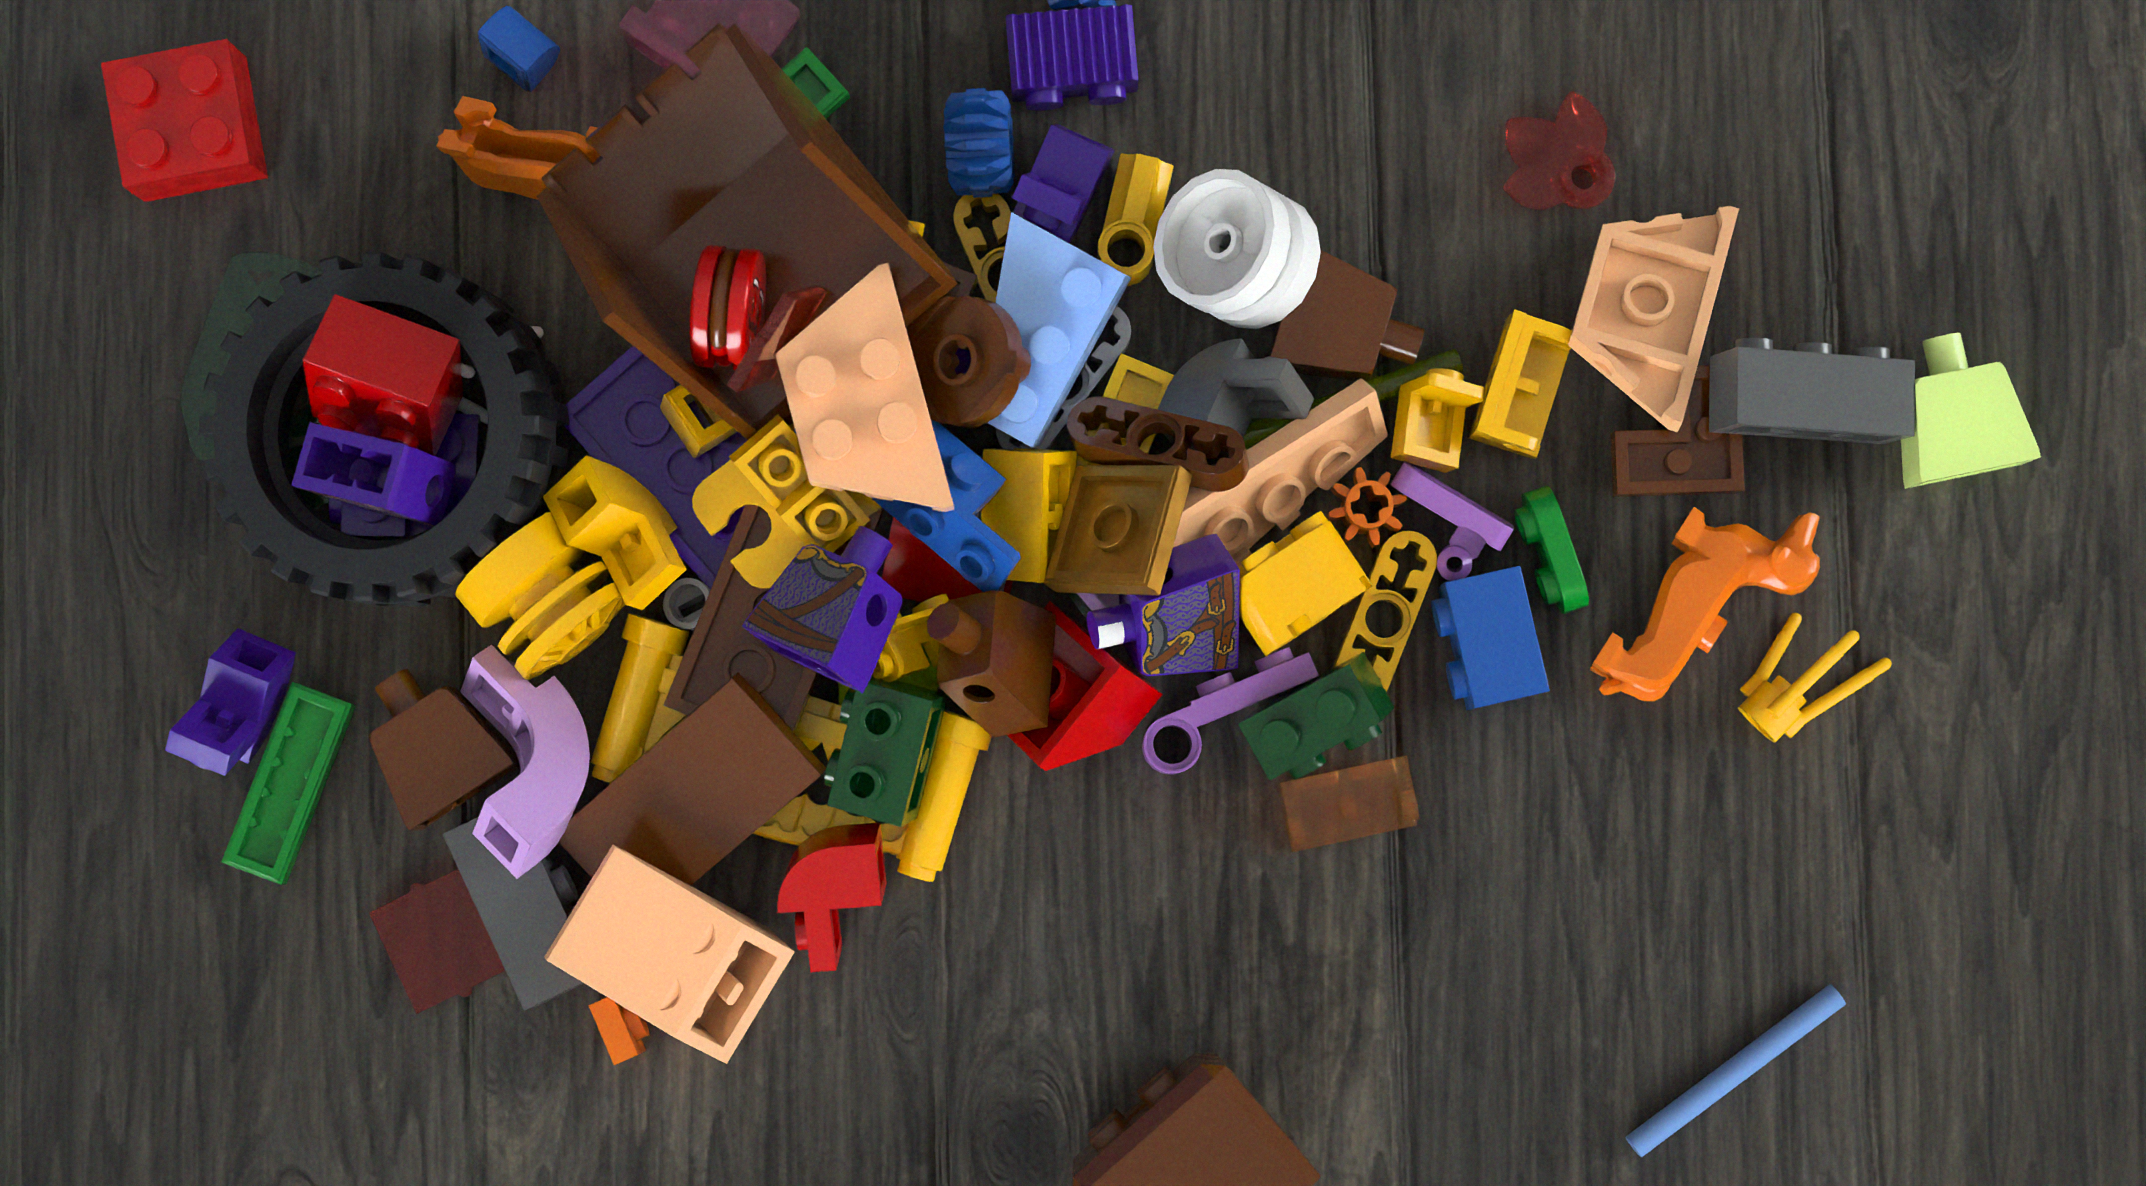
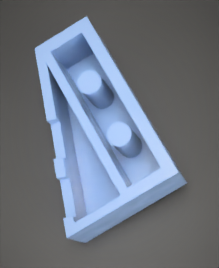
[987,212,1132,447]

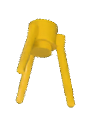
[1738,612,1892,743]

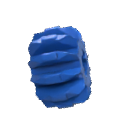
[943,88,1015,198]

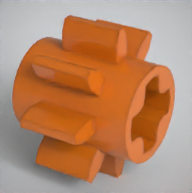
[1326,467,1407,548]

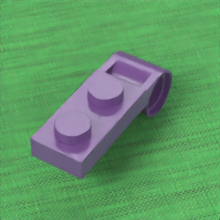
[1142,647,1319,775]

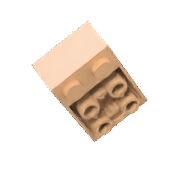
[544,845,795,1064]

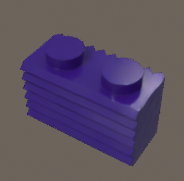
[1006,4,1138,111]

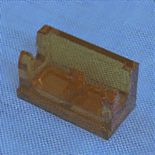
[1276,756,1419,852]

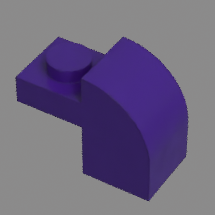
[1012,124,1115,243]
[165,628,296,776]

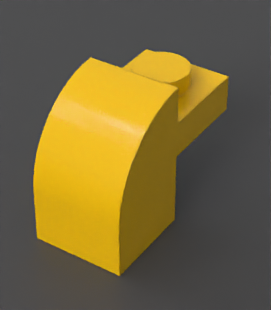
[543,455,687,610]

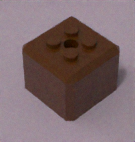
[1072,1052,1321,1186]

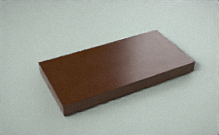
[559,672,826,886]

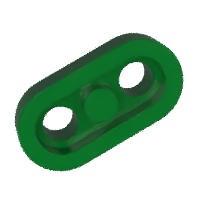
[1514,485,1589,614]

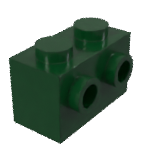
[1238,652,1395,781]
[824,676,948,827]

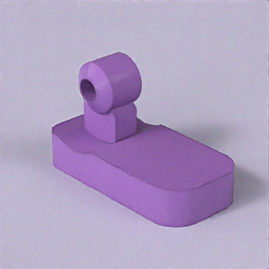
[1391,461,1514,581]

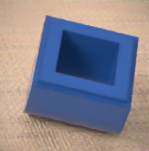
[478,6,560,92]

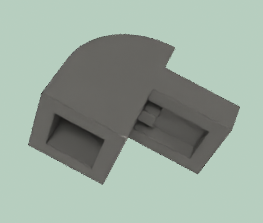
[1157,339,1314,459]

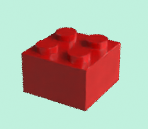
[101,39,268,202]
[302,294,463,456]

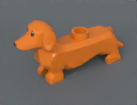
[436,96,601,200]
[1590,507,1820,701]

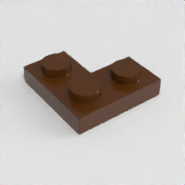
[1610,365,1745,497]

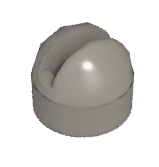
[663,578,710,631]

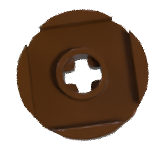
[907,295,1031,428]

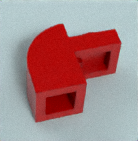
[777,823,887,972]

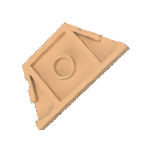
[1568,206,1739,432]
[775,263,954,512]

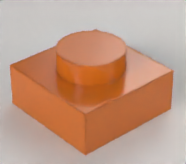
[589,997,649,1065]

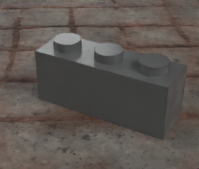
[1709,338,1915,444]
[442,817,584,1011]

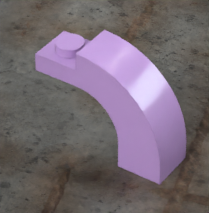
[460,645,590,879]

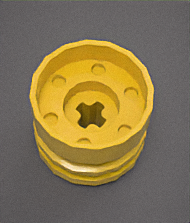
[455,512,626,680]

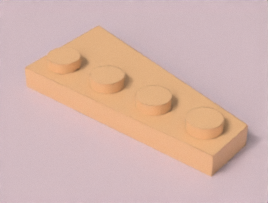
[1173,378,1388,566]

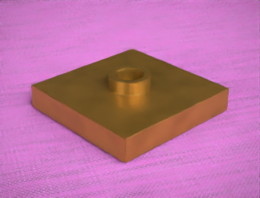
[1044,465,1192,595]

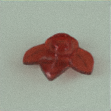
[1503,91,1615,210]

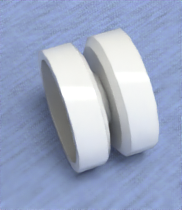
[1153,169,1321,329]

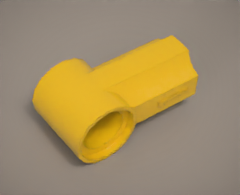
[1097,153,1174,286]

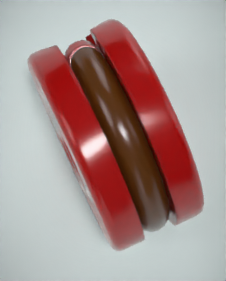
[690,244,766,371]

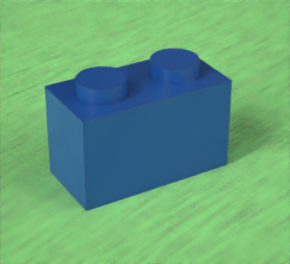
[1431,566,1550,711]

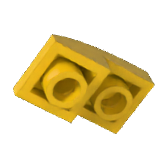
[729,414,870,553]

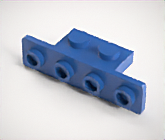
[794,420,1021,592]

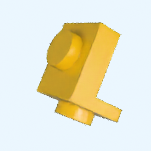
[1391,368,1485,473]

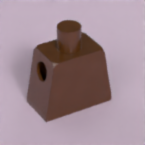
[1269,249,1425,382]
[927,590,1056,738]
[368,668,520,831]

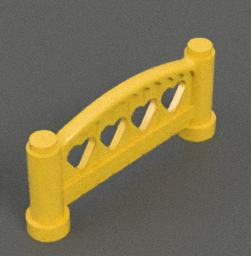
[591,613,992,882]

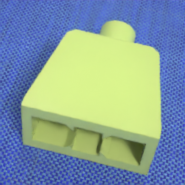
[1901,333,2041,489]

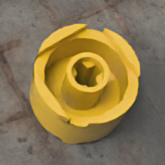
[1238,511,1373,656]

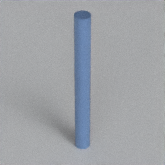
[1625,984,1846,1158]

